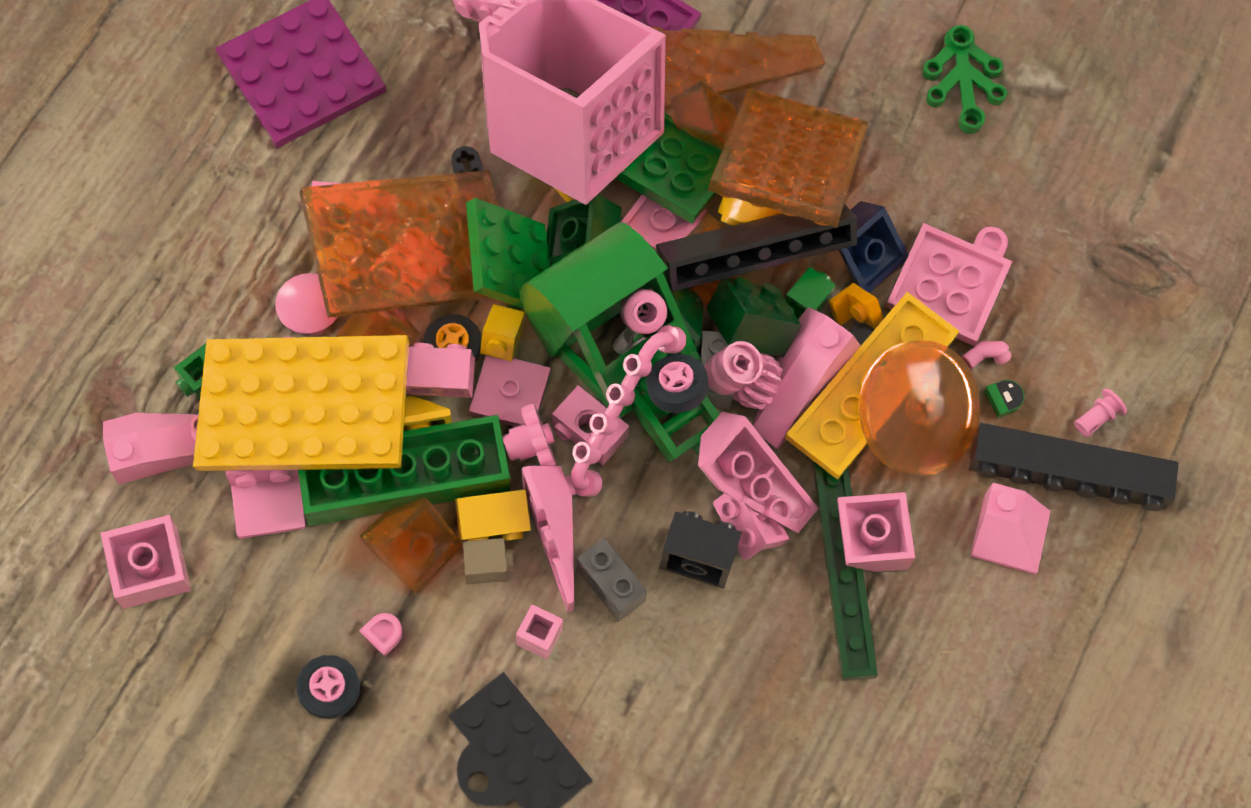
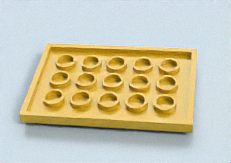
[193,335,409,471]

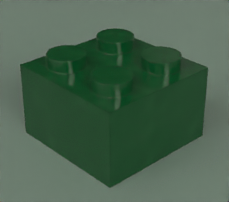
[706,277,801,357]

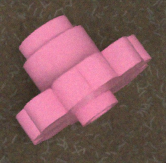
[502,403,557,466]

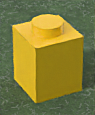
[480,304,525,362]

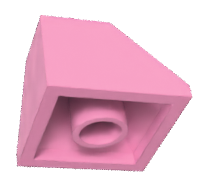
[970,483,1051,575]

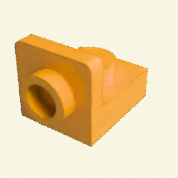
[829,283,884,329]

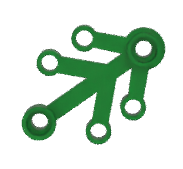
[922,25,1007,134]

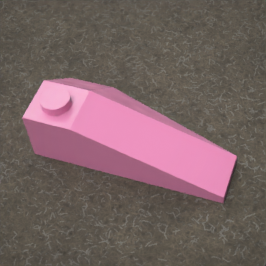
[698,411,818,533]
[103,413,199,485]

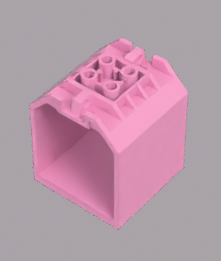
[479,0,666,205]

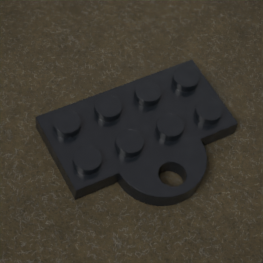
[448,672,593,808]

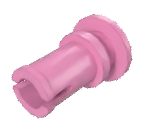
[1074,388,1127,438]

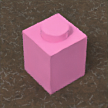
[516,604,563,660]

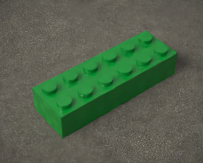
[298,415,511,526]

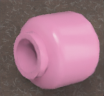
[620,288,667,334]

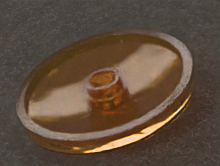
[859,341,980,475]

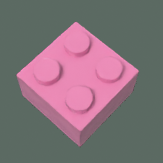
[101,515,191,609]

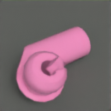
[961,341,1012,369]

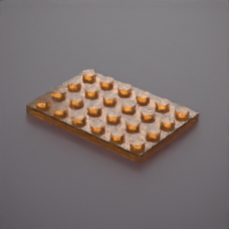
[708,88,868,227]
[299,170,498,318]

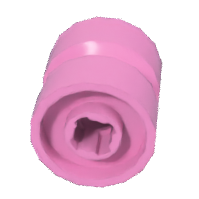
[704,341,763,395]

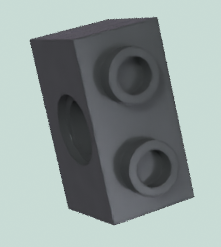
[577,538,647,622]

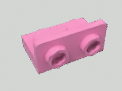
[713,493,790,560]

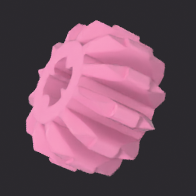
[733,353,783,410]

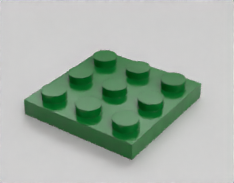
[615,112,742,224]
[466,198,550,308]

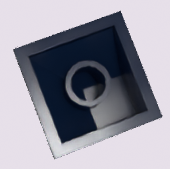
[838,201,909,293]

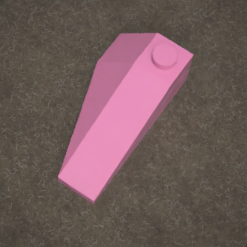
[753,307,860,449]
[522,466,576,613]

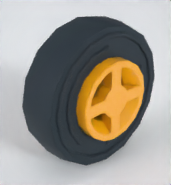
[423,314,482,362]

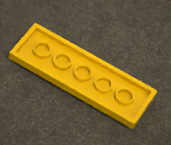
[785,292,959,480]

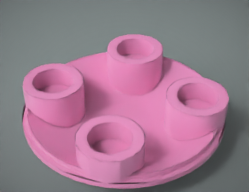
[275,273,342,337]

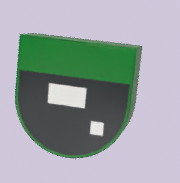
[984,380,1024,419]

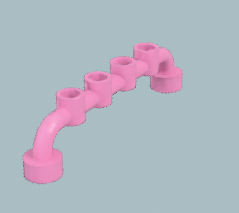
[571,325,686,497]

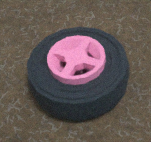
[647,354,709,413]
[296,655,360,719]

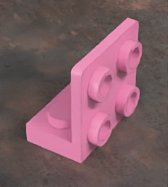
[225,470,306,539]

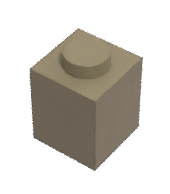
[463,538,514,584]

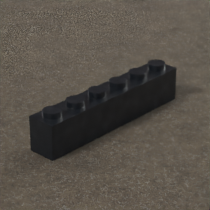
[656,199,857,292]
[968,422,1179,511]

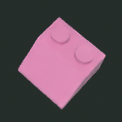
[837,492,915,572]

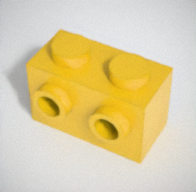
[455,490,531,541]

